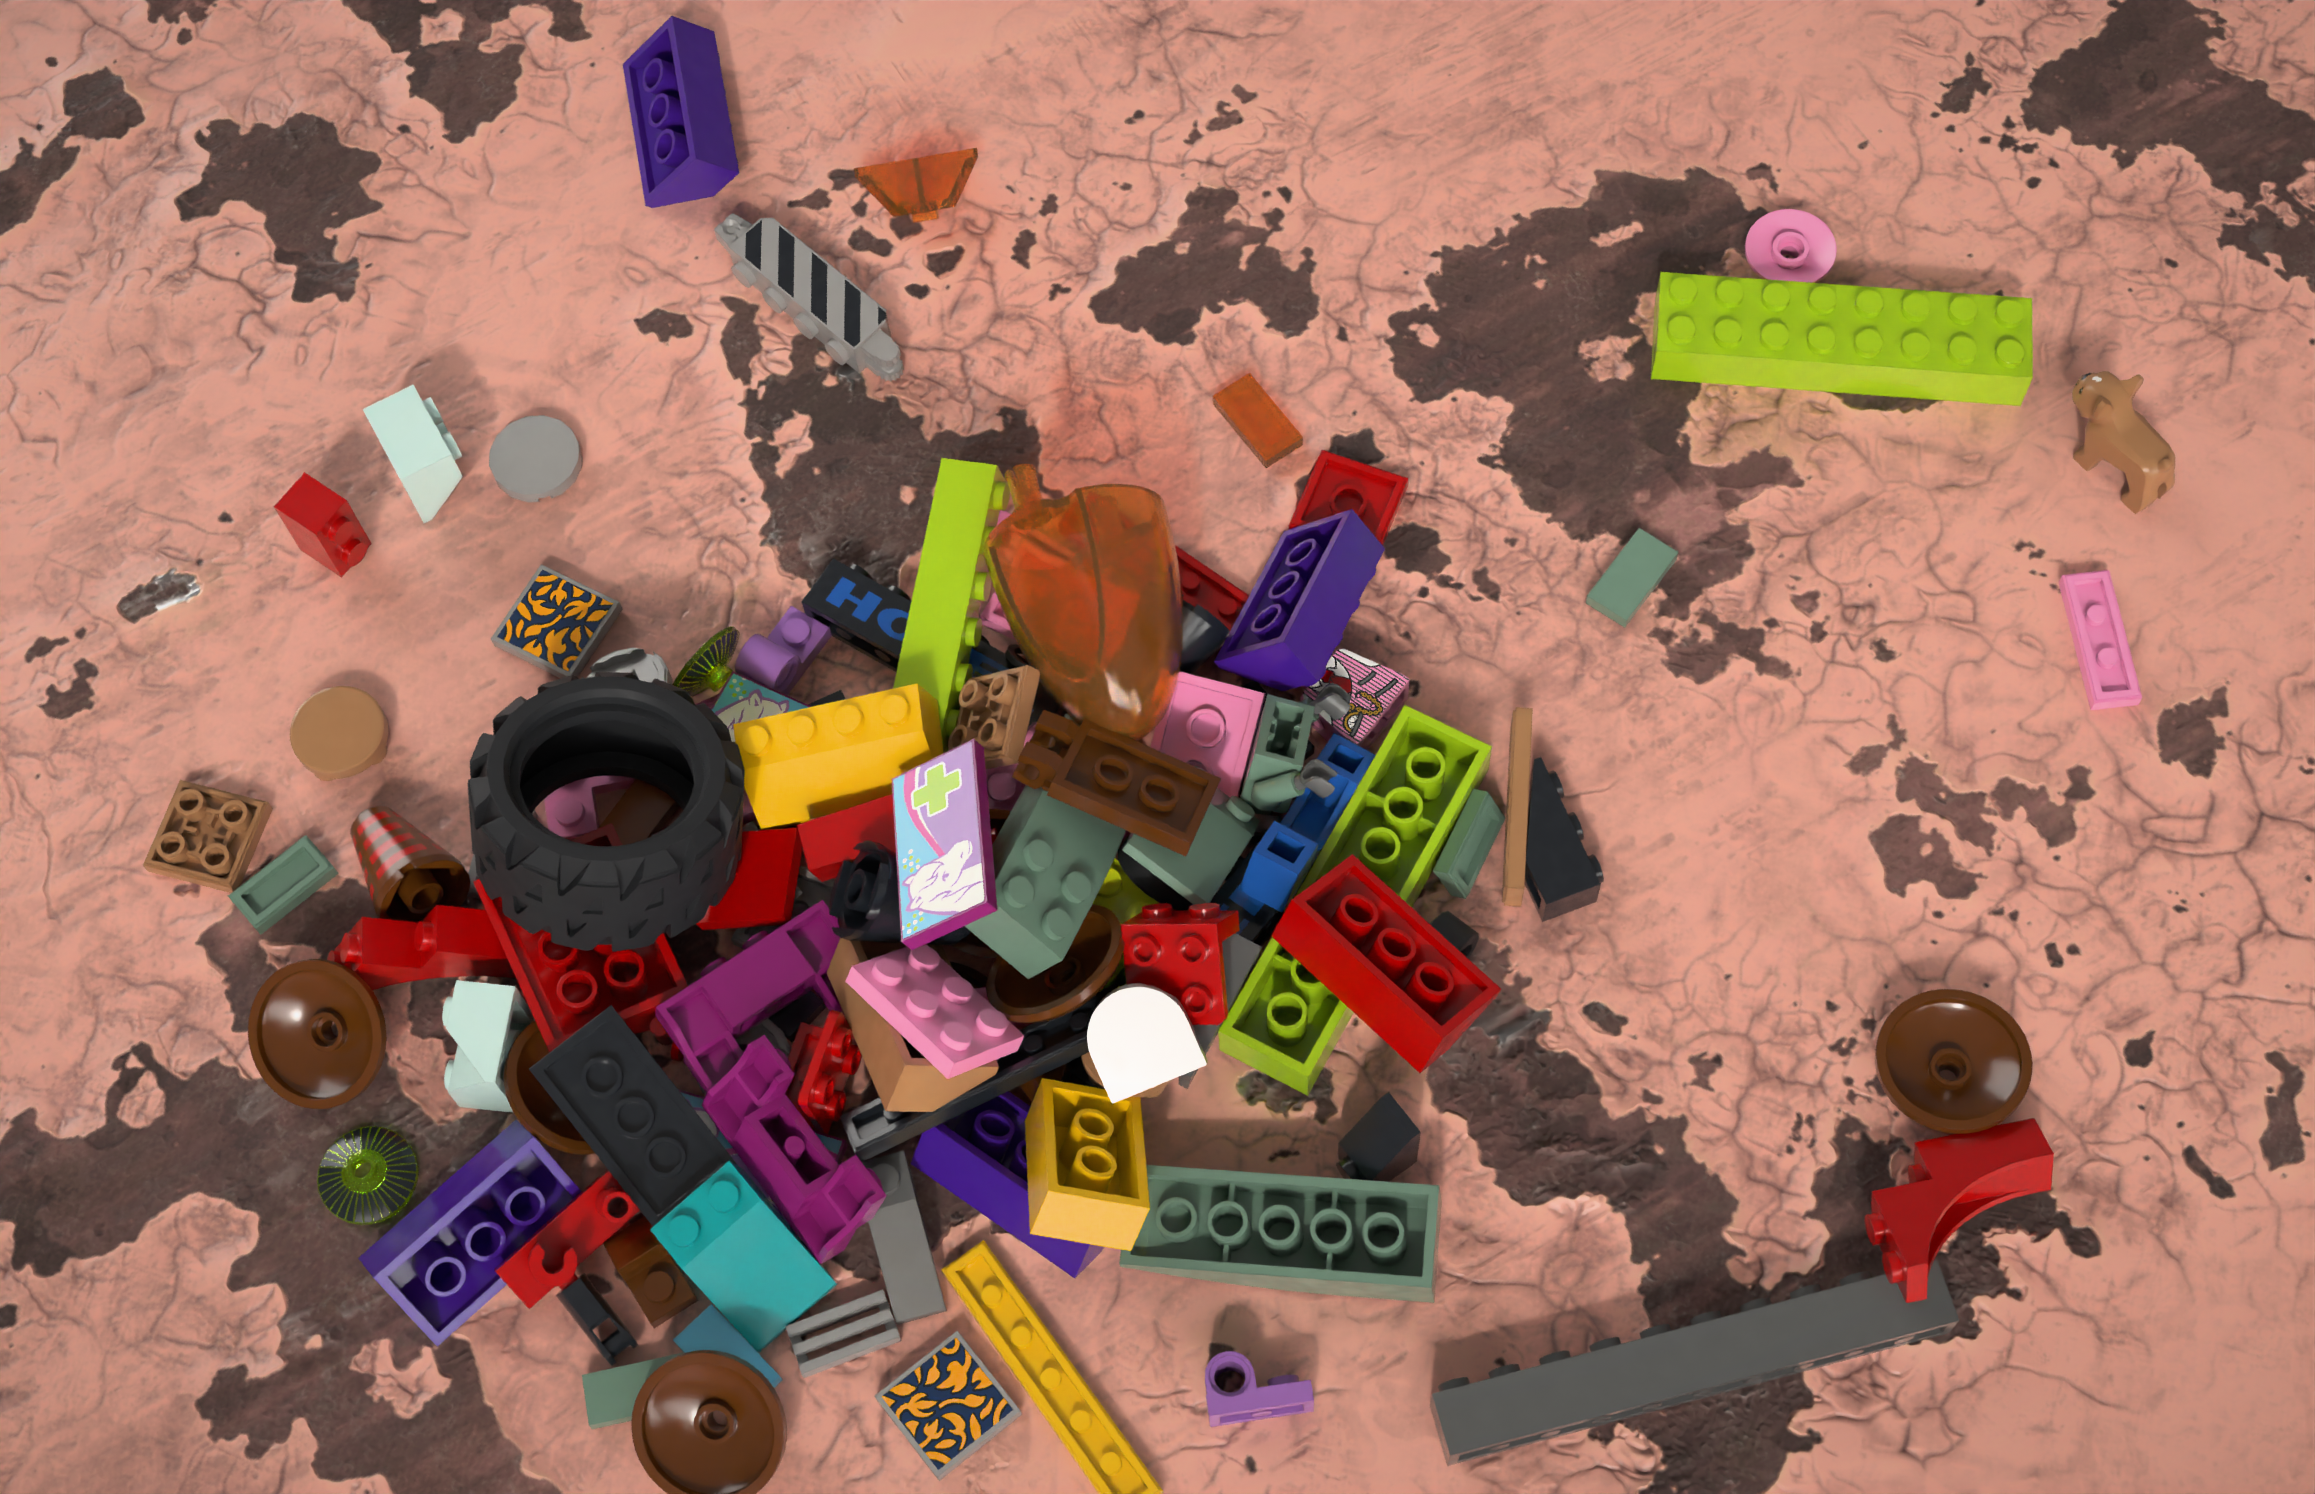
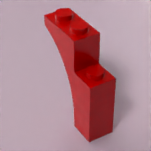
[797,794,999,882]
[327,905,516,991]
[1865,1118,2054,1303]

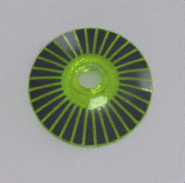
[672,626,740,697]
[317,1126,419,1225]

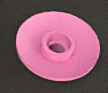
[1745,209,1837,283]

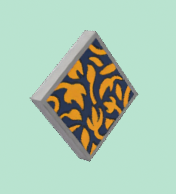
[491,564,623,678]
[875,1331,1022,1481]

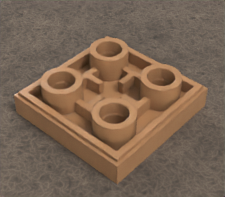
[948,665,1041,770]
[143,780,273,893]

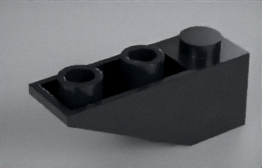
[1525,757,1604,922]

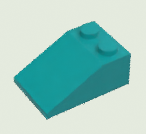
[650,1161,838,1353]

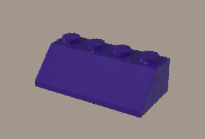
[623,16,739,208]
[1214,509,1385,691]
[910,1091,1104,1278]
[358,1120,581,1347]

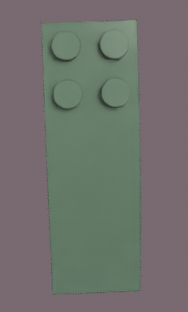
[965,703,1126,979]
[1119,1165,1442,1303]

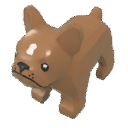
[2072,371,2175,514]

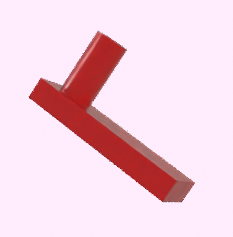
[494,1169,640,1309]

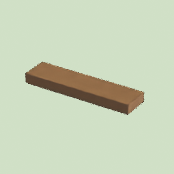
[1502,707,1533,907]

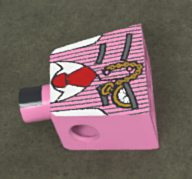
[1300,649,1409,750]

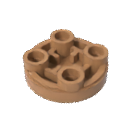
[290,686,388,781]

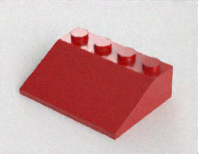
[473,823,688,1053]

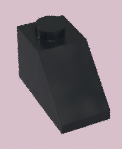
[1336,1092,1421,1182]

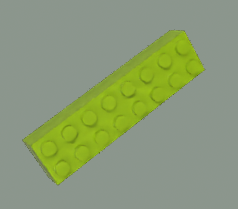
[1651,272,2033,406]
[1218,705,1492,1096]

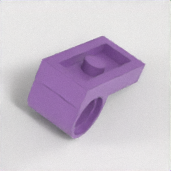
[735,606,832,696]
[1205,1351,1314,1427]

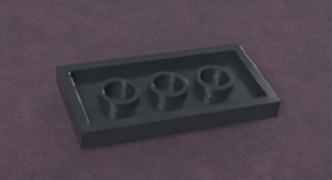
[529,1005,737,1226]

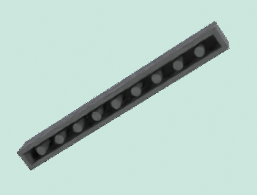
[1430,1260,1959,1466]

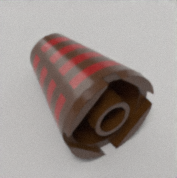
[350,806,470,922]

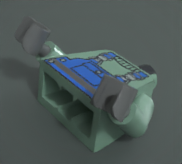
[1240,683,1352,815]

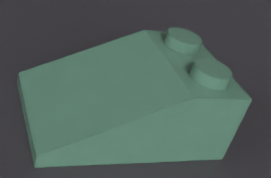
[1122,766,1260,905]

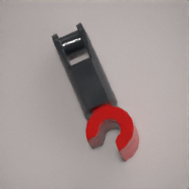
[528,1242,638,1366]

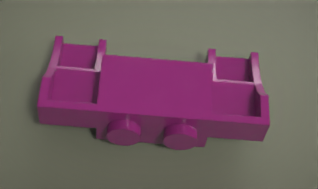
[656,900,844,1094]
[701,1035,887,1265]

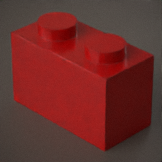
[273,472,372,578]

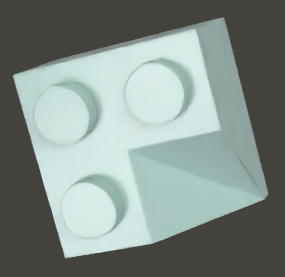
[363,385,463,523]
[442,980,535,1113]

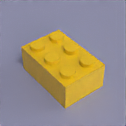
[1025,1078,1150,1251]

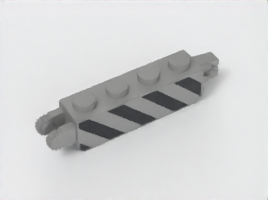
[714,213,904,382]

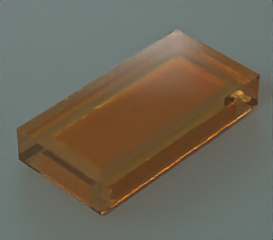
[1212,373,1303,468]

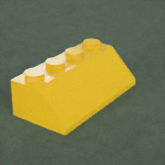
[733,683,943,830]

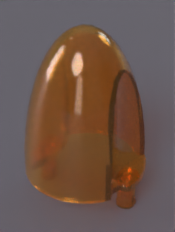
[983,464,1184,741]

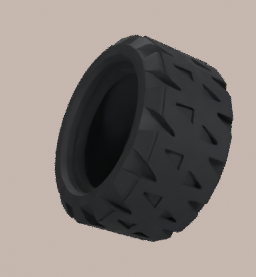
[468,672,745,951]

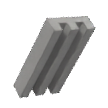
[785,1289,902,1378]

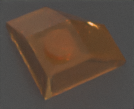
[854,148,978,223]

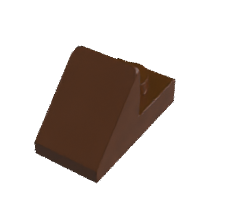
[603,1216,699,1328]

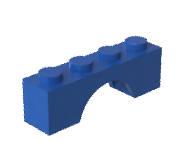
[1239,733,1375,913]

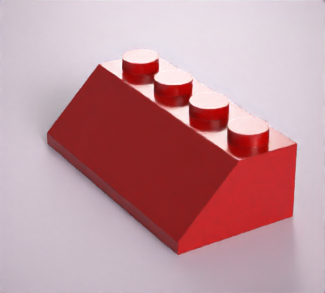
[1271,854,1502,1073]

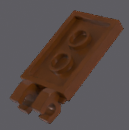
[1012,710,1221,856]

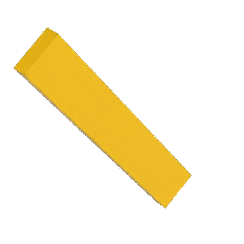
[941,1240,1164,1494]

